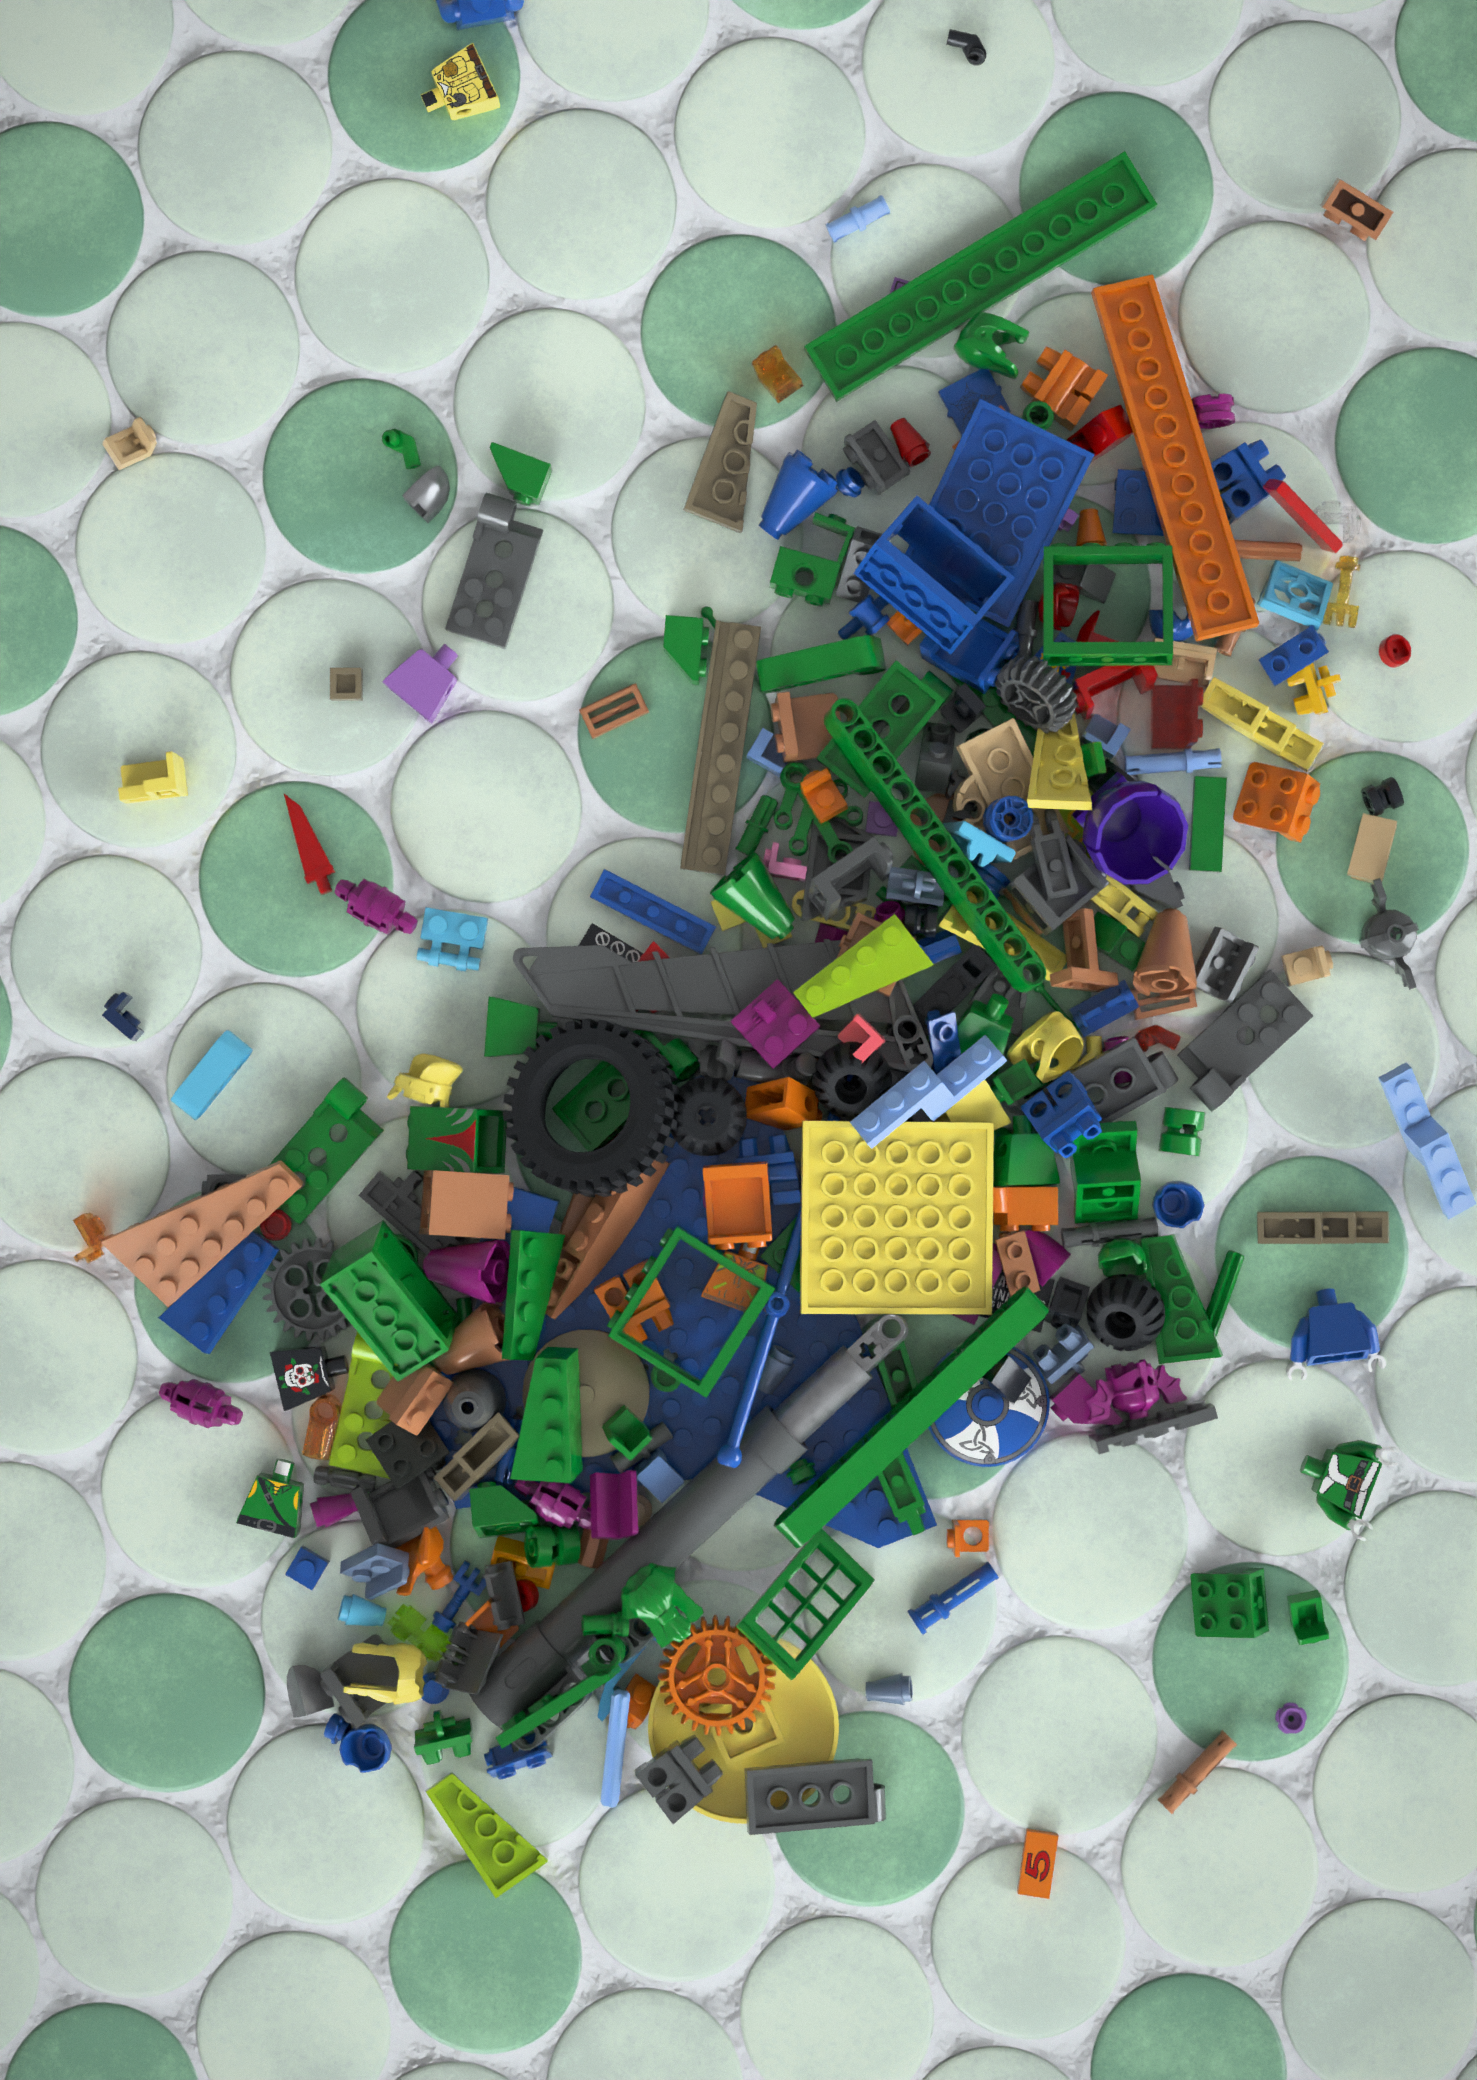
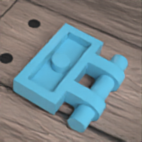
[417,907,488,972]

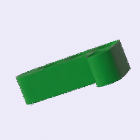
[756,635,887,694]

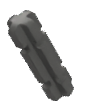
[313,1466,376,1492]

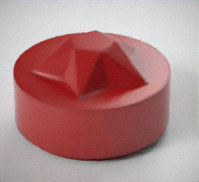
[1379,634,1411,668]
[517,1579,539,1612]

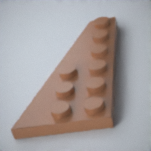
[101,1160,304,1308]

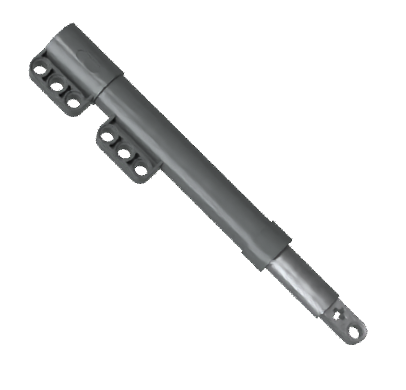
[469,1314,909,1751]

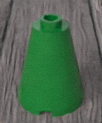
[710,852,795,940]

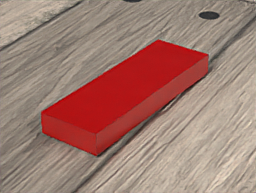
[1263,479,1343,553]

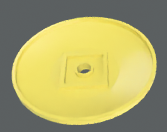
[648,1634,839,1824]

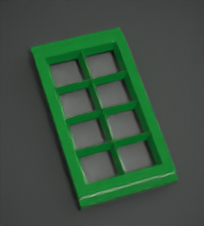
[736,1528,875,1680]

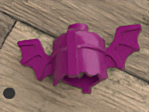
[1086,1359,1187,1422]

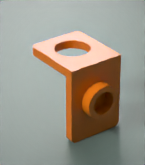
[947,1520,989,1557]
[465,1597,519,1648]

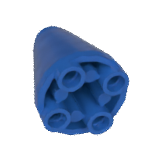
[759,449,839,540]

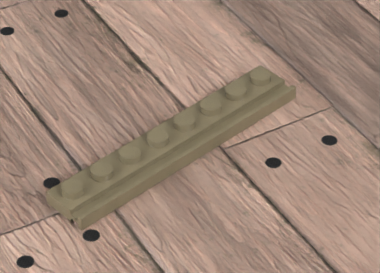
[680,620,761,875]

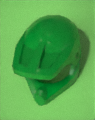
[954,312,1029,380]

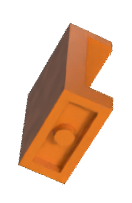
[703,1161,773,1250]

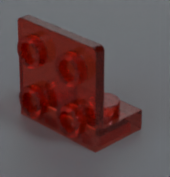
[1151,679,1203,750]

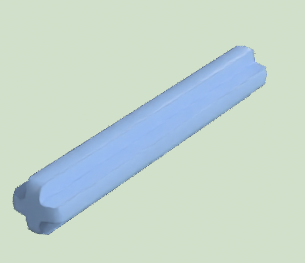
[600,1689,630,1808]

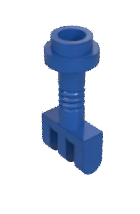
[432,1560,486,1633]

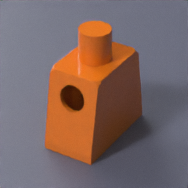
[745,1077,823,1130]

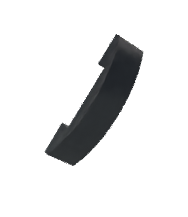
[886,944,997,1051]

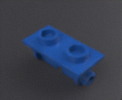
[1259,625,1329,686]
[1069,979,1139,1037]
[925,1010,961,1075]
[484,1732,553,1779]

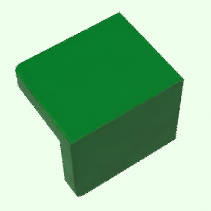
[602,1405,653,1461]

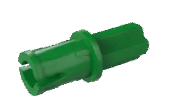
[735,795,778,856]

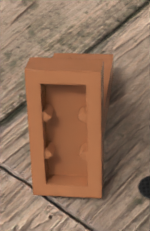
[1050,908,1119,992]

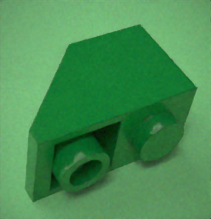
[663,615,709,685]

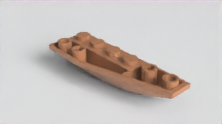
[545,1133,670,1319]

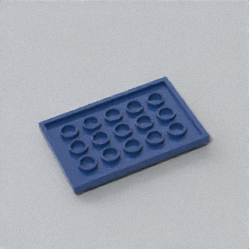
[905,398,1095,628]

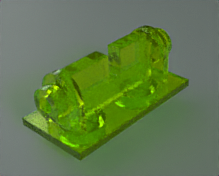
[387,1604,452,1663]

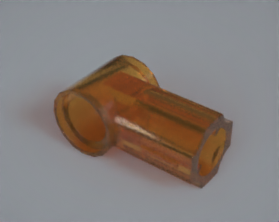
[302,1394,342,1460]

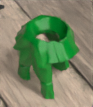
[621,1563,704,1648]

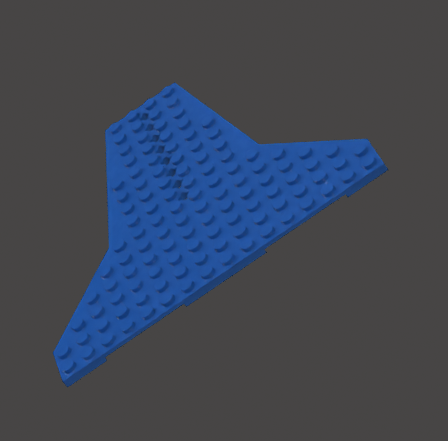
[429,1074,937,1548]

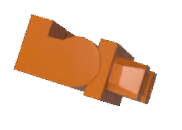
[1020,346,1108,432]
[594,1258,674,1342]

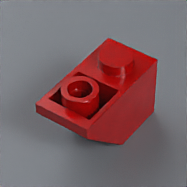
[1066,404,1133,463]

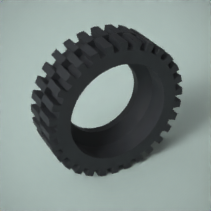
[503,1019,681,1197]

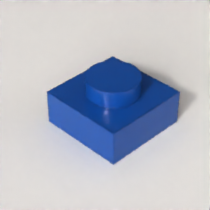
[285,1546,330,1590]

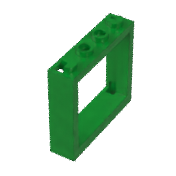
[1043,542,1173,666]
[607,1225,775,1398]

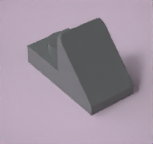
[1053,564,1116,604]

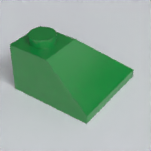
[469,1482,542,1538]

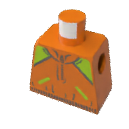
[701,1242,768,1316]

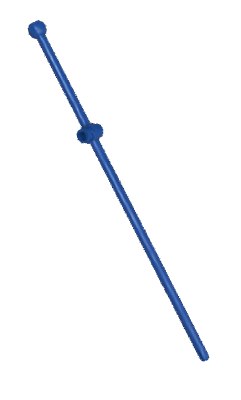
[717,1022,870,1468]

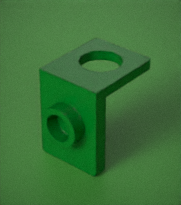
[813,512,855,568]

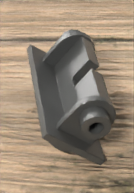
[483,1561,526,1631]

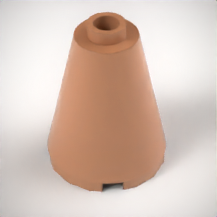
[1133,908,1197,1000]
[432,1302,508,1375]

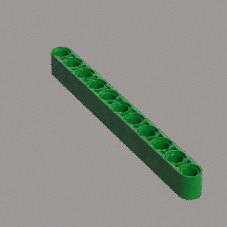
[824,698,1046,992]
[774,1286,1049,1548]

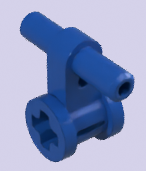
[838,594,890,640]

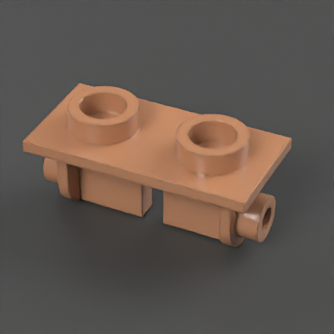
[995,1230,1040,1297]

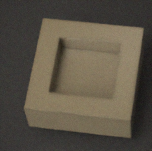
[330,668,363,701]

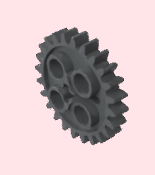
[262,1238,349,1341]

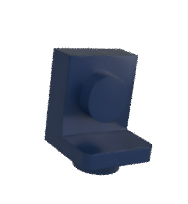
[102,992,144,1041]

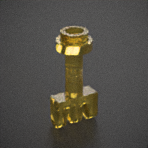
[1323,556,1361,628]

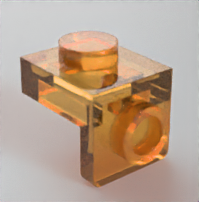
[751,345,804,403]
[73,1212,106,1264]

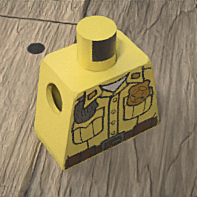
[420,43,500,120]

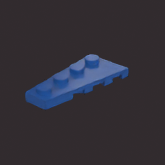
[158,1231,280,1354]

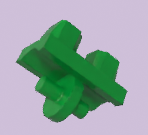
[414,1710,472,1765]

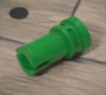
[581,1611,629,1637]

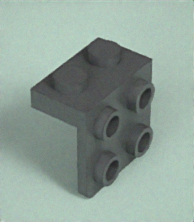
[320,1634,399,1728]

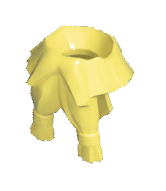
[344,1642,428,1705]

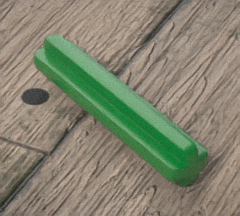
[1206,1250,1244,1337]

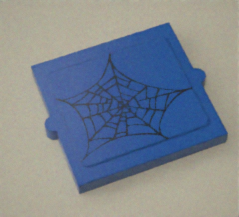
[938,369,1011,437]

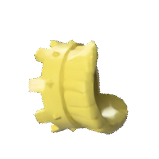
[387,1054,463,1108]

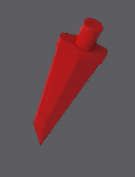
[284,794,335,895]

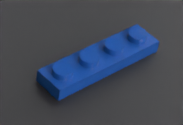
[590,869,716,955]

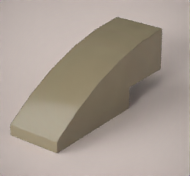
[434,1412,520,1501]

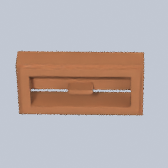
[579,683,649,739]
[1130,988,1197,1020]

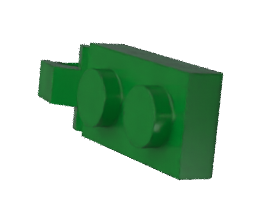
[878,1452,926,1536]

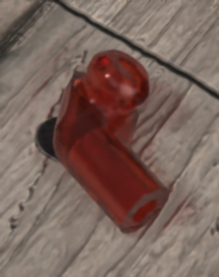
[1135,1025,1181,1052]

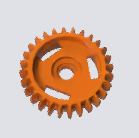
[658,1615,776,1736]

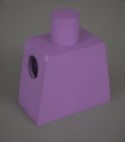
[382,644,458,724]

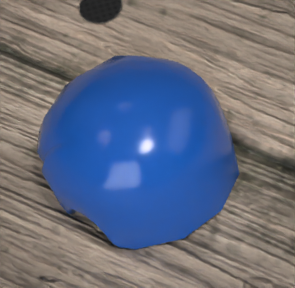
[1149,610,1194,642]
[1152,1180,1205,1228]
[339,1724,392,1773]

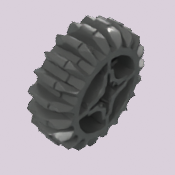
[995,654,1078,734]

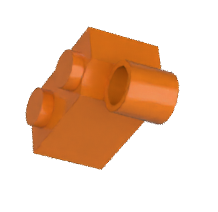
[993,1186,1058,1231]

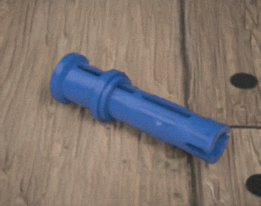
[907,1562,999,1635]

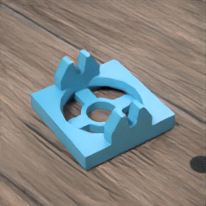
[1257,560,1333,630]
[942,821,1016,867]

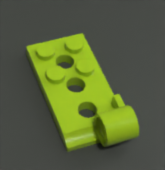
[328,1332,398,1479]

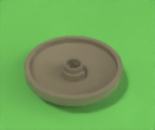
[523,1329,650,1457]

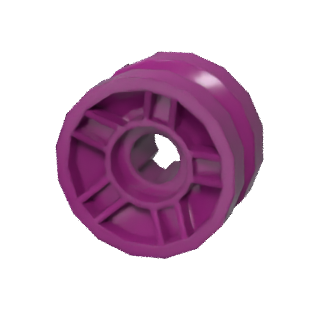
[1191,394,1235,429]

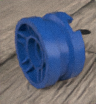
[983,796,1033,842]
[971,856,1011,899]

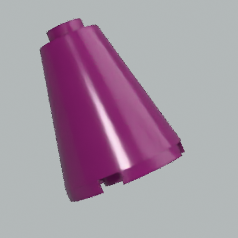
[423,1240,510,1304]

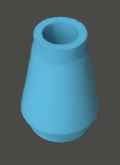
[338,1594,387,1627]

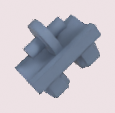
[885,867,944,907]
[1033,1324,1094,1384]

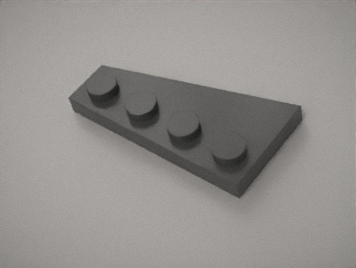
[1088,1400,1218,1455]

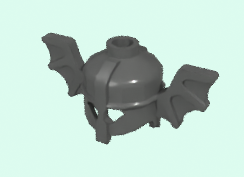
[1359,878,1419,990]

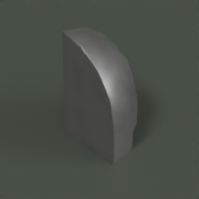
[402,466,450,523]
[287,1665,334,1718]

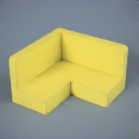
[118,751,188,804]

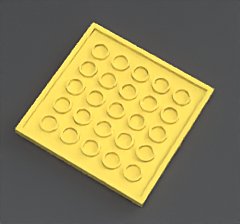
[800,1121,994,1315]

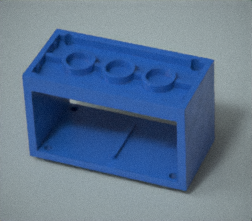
[854,495,1015,655]

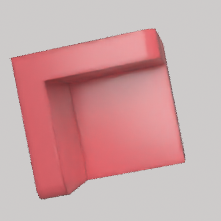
[838,1014,886,1064]

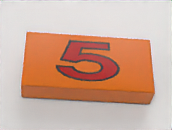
[1017,1828,1059,1899]

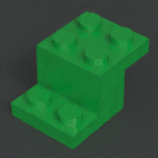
[1070,1121,1141,1224]

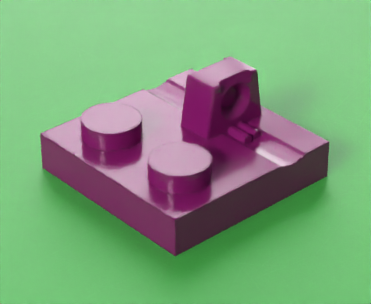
[730,979,820,1069]

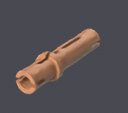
[1157,1730,1237,1814]

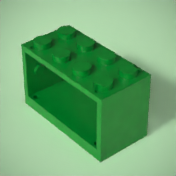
[320,1220,459,1382]

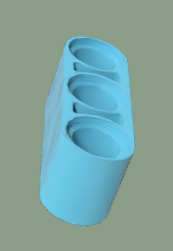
[171,1030,253,1121]

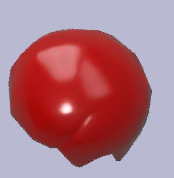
[1038,582,1080,631]

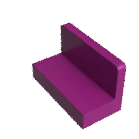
[590,1470,638,1540]

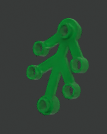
[774,762,863,865]

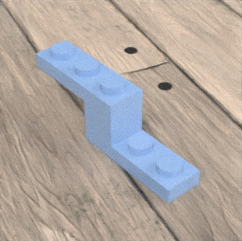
[850,1035,1007,1149]
[1378,1063,1476,1219]

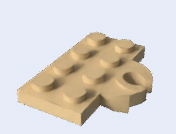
[953,718,1069,860]

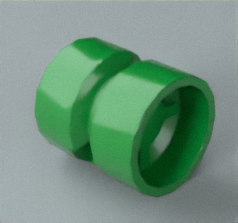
[1158,1107,1205,1156]
[524,1524,581,1568]

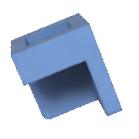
[1079,714,1131,760]
[747,728,788,777]
[634,1448,684,1503]

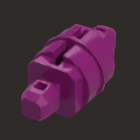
[335,879,418,935]
[159,1379,243,1428]
[514,1480,591,1529]

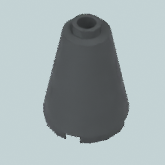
[443,1368,507,1432]

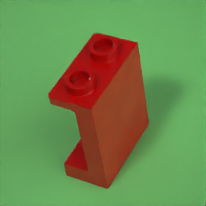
[1071,665,1158,721]

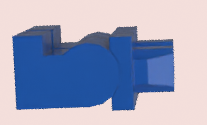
[1211,439,1286,525]
[1020,1070,1102,1158]
[736,1134,801,1206]

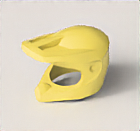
[1007,1011,1084,1083]

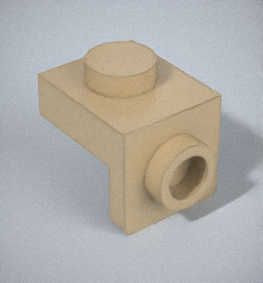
[103,417,157,470]

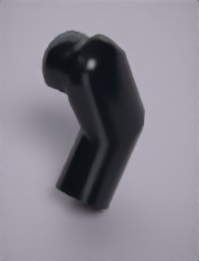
[946,29,986,66]

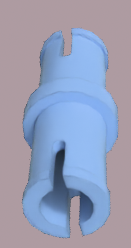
[825,195,890,243]

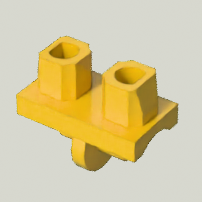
[1287,663,1341,715]

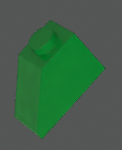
[489,442,552,506]

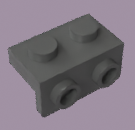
[843,420,911,494]
[1195,926,1259,1003]

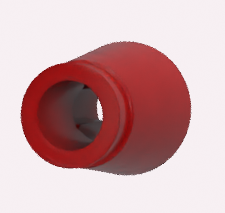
[890,418,931,467]

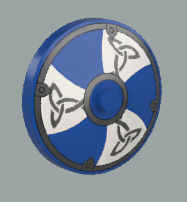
[928,1346,1050,1467]

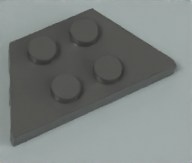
[801,817,874,921]

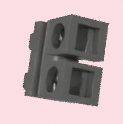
[635,1735,723,1824]

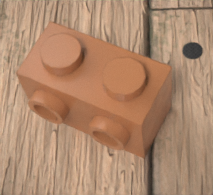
[1320,178,1394,241]

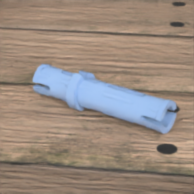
[1125,748,1222,775]

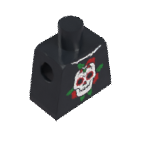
[270,1346,349,1411]

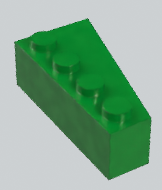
[510,1347,583,1483]

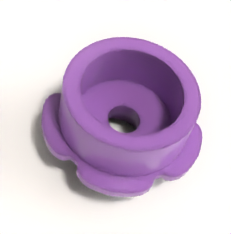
[1275,1702,1307,1734]

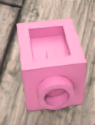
[764,842,807,882]

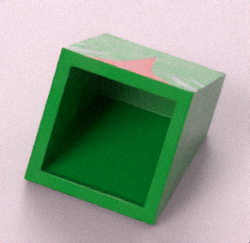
[406,1106,508,1173]

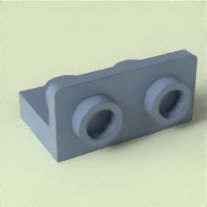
[340,1543,410,1600]

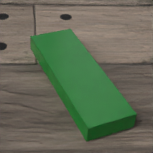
[1189,776,1227,873]

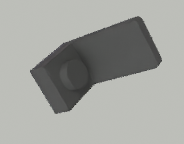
[836,526,882,603]

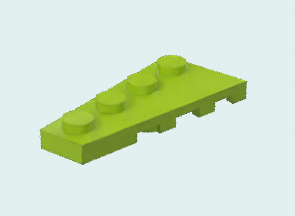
[793,914,934,1018]
[425,1772,548,1898]

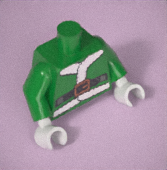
[1300,1440,1400,1541]

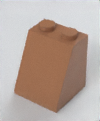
[419,1170,514,1239]

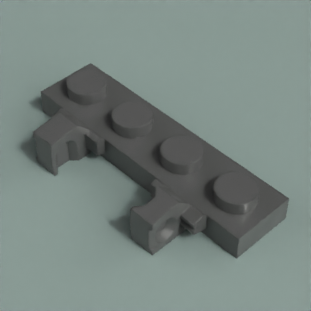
[358,1170,467,1255]

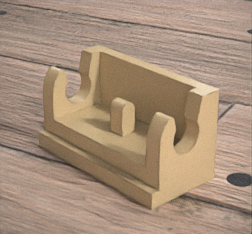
[1152,638,1217,687]
[1347,813,1397,884]

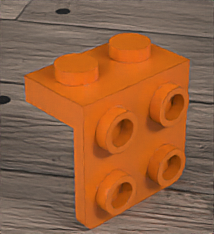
[1233,762,1320,843]

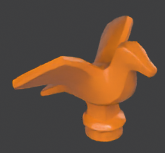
[395,1526,454,1596]

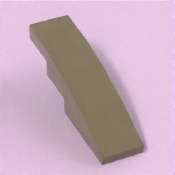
[1257,1211,1390,1244]

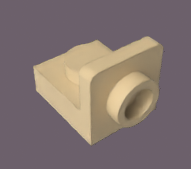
[1281,945,1333,986]

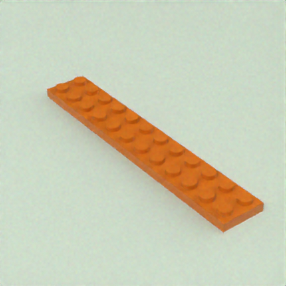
[1091,274,1259,641]

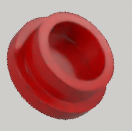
[260,1209,292,1241]

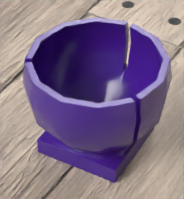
[1071,772,1188,884]

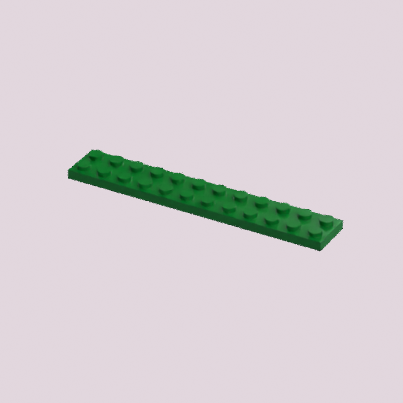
[804,151,1158,402]

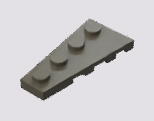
[683,391,757,533]

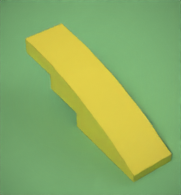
[1198,677,1324,772]

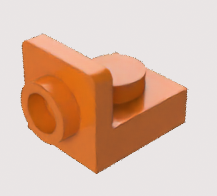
[800,768,848,824]

